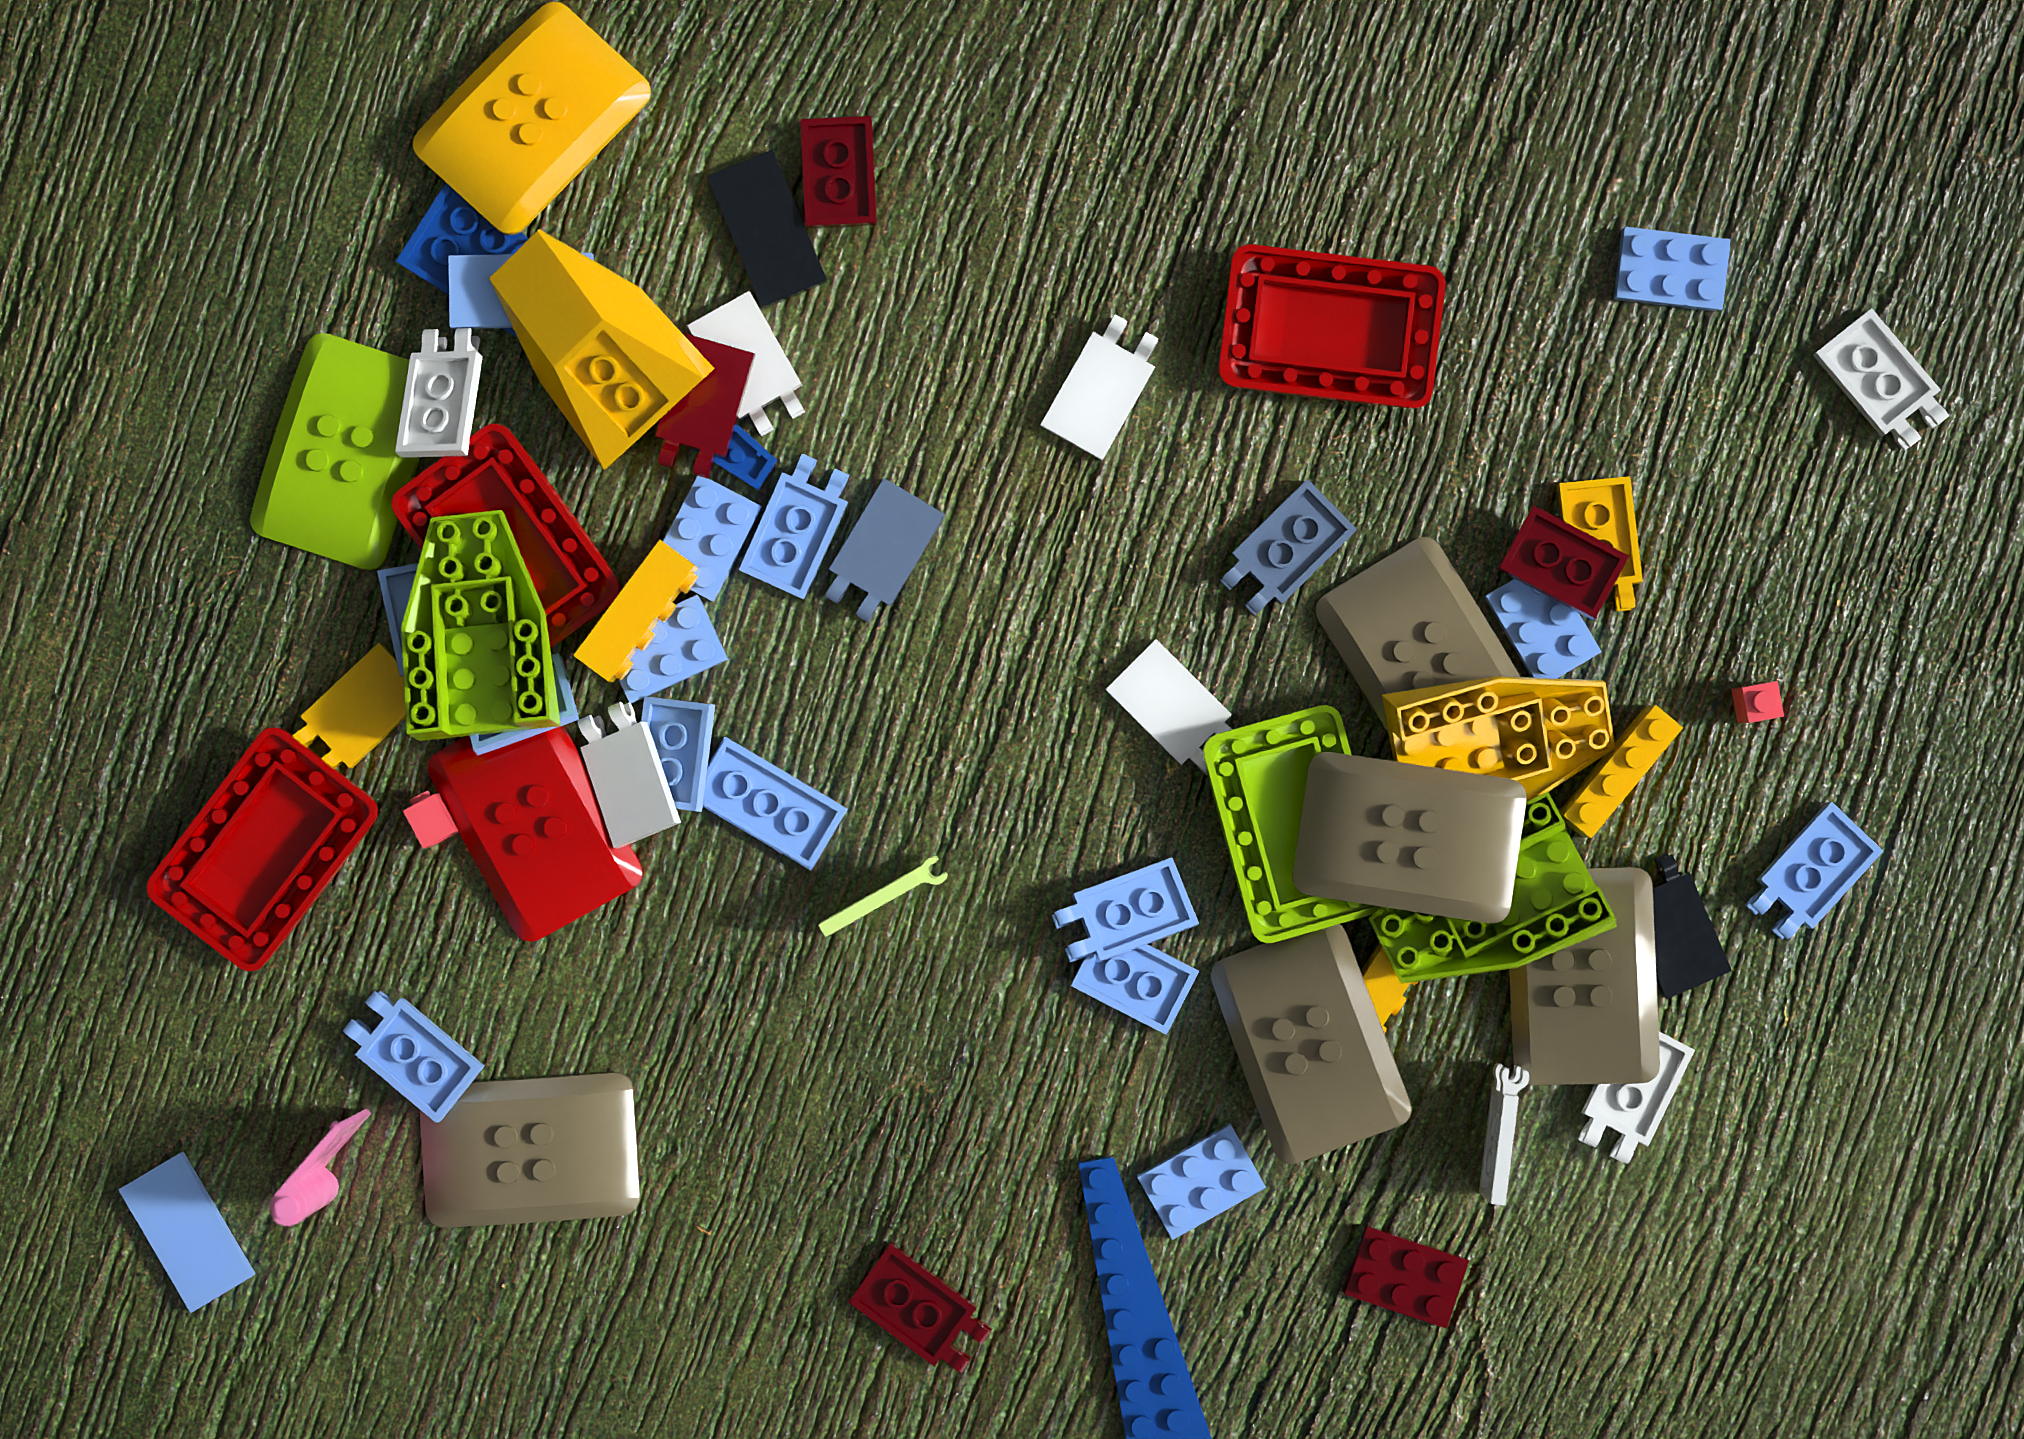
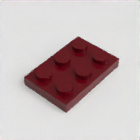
[800,116,877,228]
[1498,505,1630,621]
[1343,1225,1469,1329]

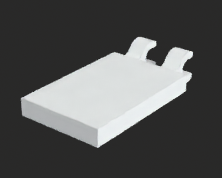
[687,291,805,436]
[1813,308,1949,451]
[1040,314,1158,461]
[395,328,482,457]
[1106,639,1232,775]
[578,702,681,848]
[1578,1032,1695,1164]
[1479,1063,1529,1206]

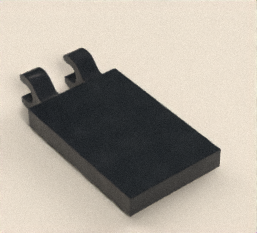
[1653,853,1732,999]

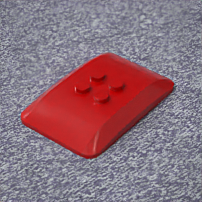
[1219,244,1446,409]
[392,424,621,649]
[428,725,643,942]
[147,727,378,971]

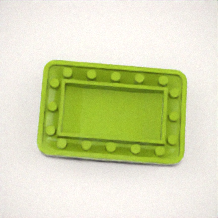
[250,333,420,570]
[1203,705,1381,943]

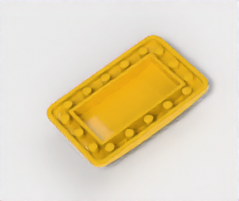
[413,2,651,236]

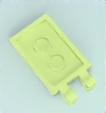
[818,856,948,937]

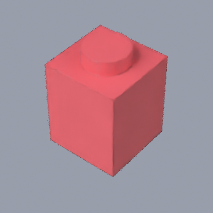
[1731,681,1784,724]
[403,791,459,849]

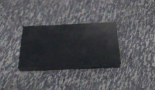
[707,149,828,309]

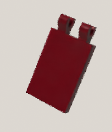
[655,333,756,479]
[848,1242,992,1373]

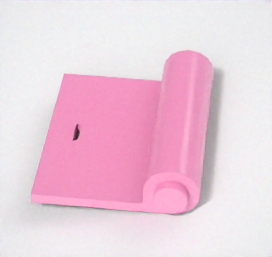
[269,1108,371,1226]

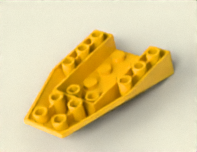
[489,229,715,470]
[1382,676,1615,802]

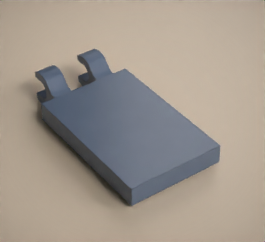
[825,478,945,623]
[1219,479,1357,616]

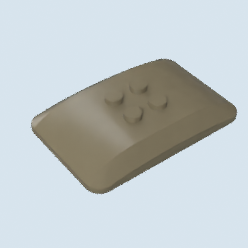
[1315,537,1520,736]
[1293,752,1526,923]
[1509,867,1660,1085]
[1211,924,1412,1164]
[419,1072,640,1227]

